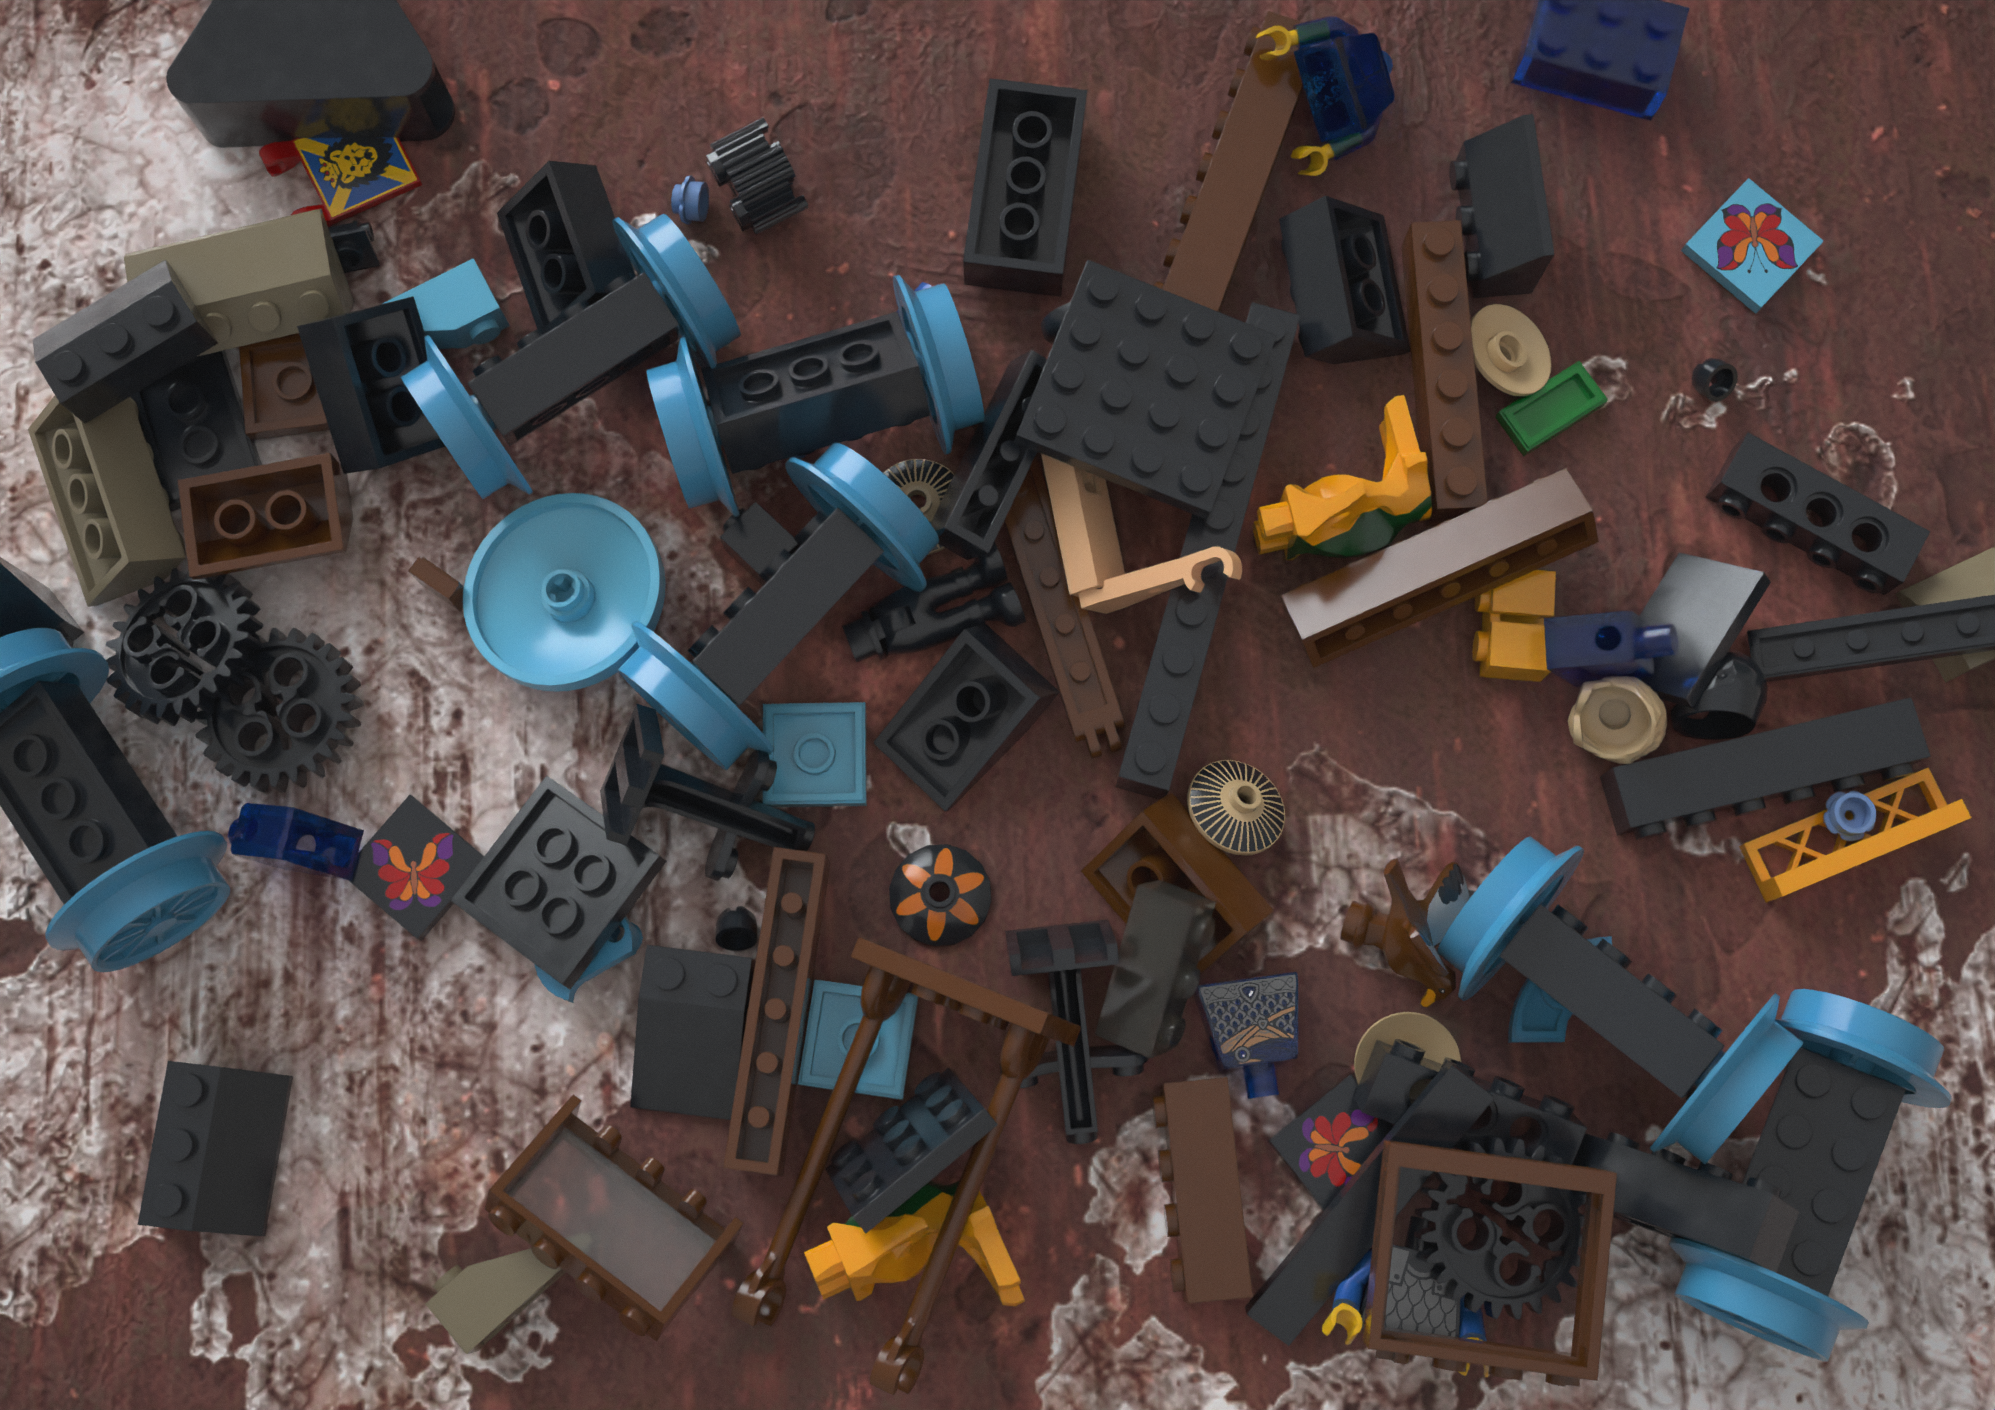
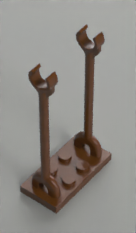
[731,937,1081,1395]

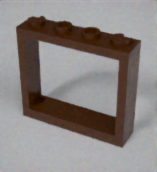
[1362,1140,1617,1387]

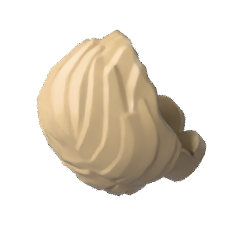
[1568,676,1667,764]

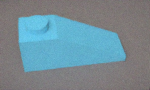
[382,258,510,349]

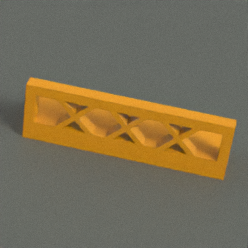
[1739,767,1971,903]

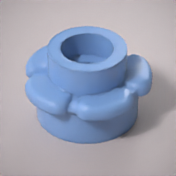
[671,175,709,225]
[1823,791,1876,841]

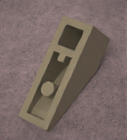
[425,1232,601,1354]

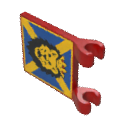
[259,137,422,227]

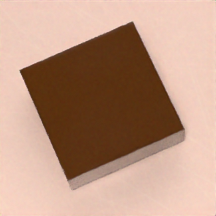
[408,557,464,611]

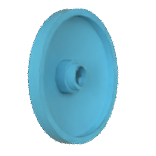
[463,493,666,692]

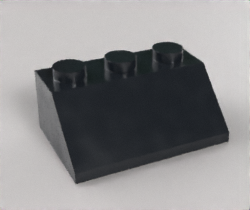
[1449,114,1554,298]
[497,161,636,333]
[1279,196,1411,365]
[32,260,218,424]
[297,296,446,474]
[137,1061,293,1236]

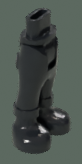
[842,541,1026,663]

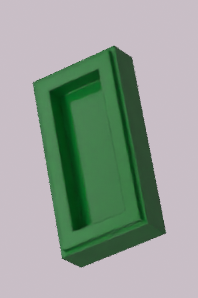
[1495,361,1608,457]

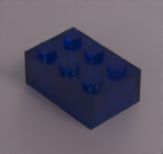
[1511,0,1690,121]

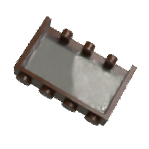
[485,1094,744,1342]

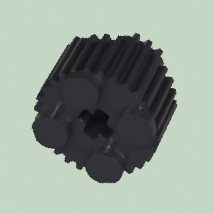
[706,117,809,234]

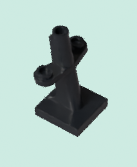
[600,703,815,881]
[999,919,1149,1144]

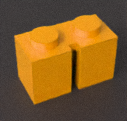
[1472,570,1556,682]

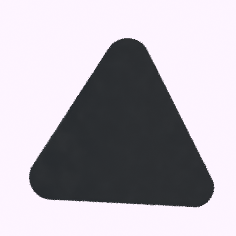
[166,0,455,148]

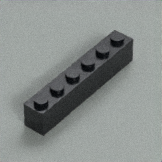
[1600,697,1931,840]

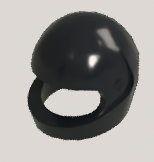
[1670,649,1768,740]

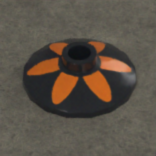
[889,844,992,947]

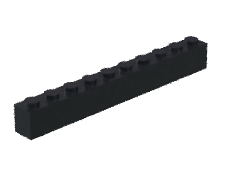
[1115,302,1300,800]

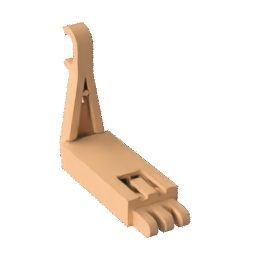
[1041,454,1242,614]

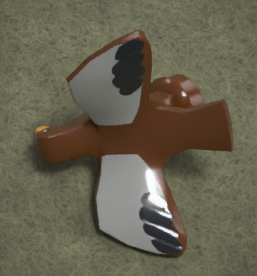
[1340,858,1470,1007]

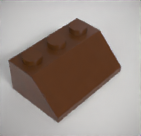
[178,452,353,580]
[1081,792,1274,990]

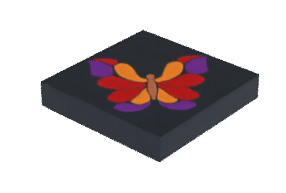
[340,795,484,941]
[1267,1074,1393,1212]

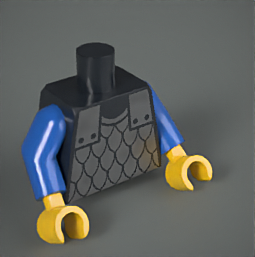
[1322,1216,1489,1377]

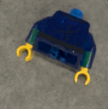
[1256,16,1395,176]

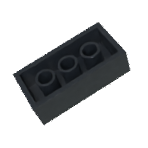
[963,78,1087,297]

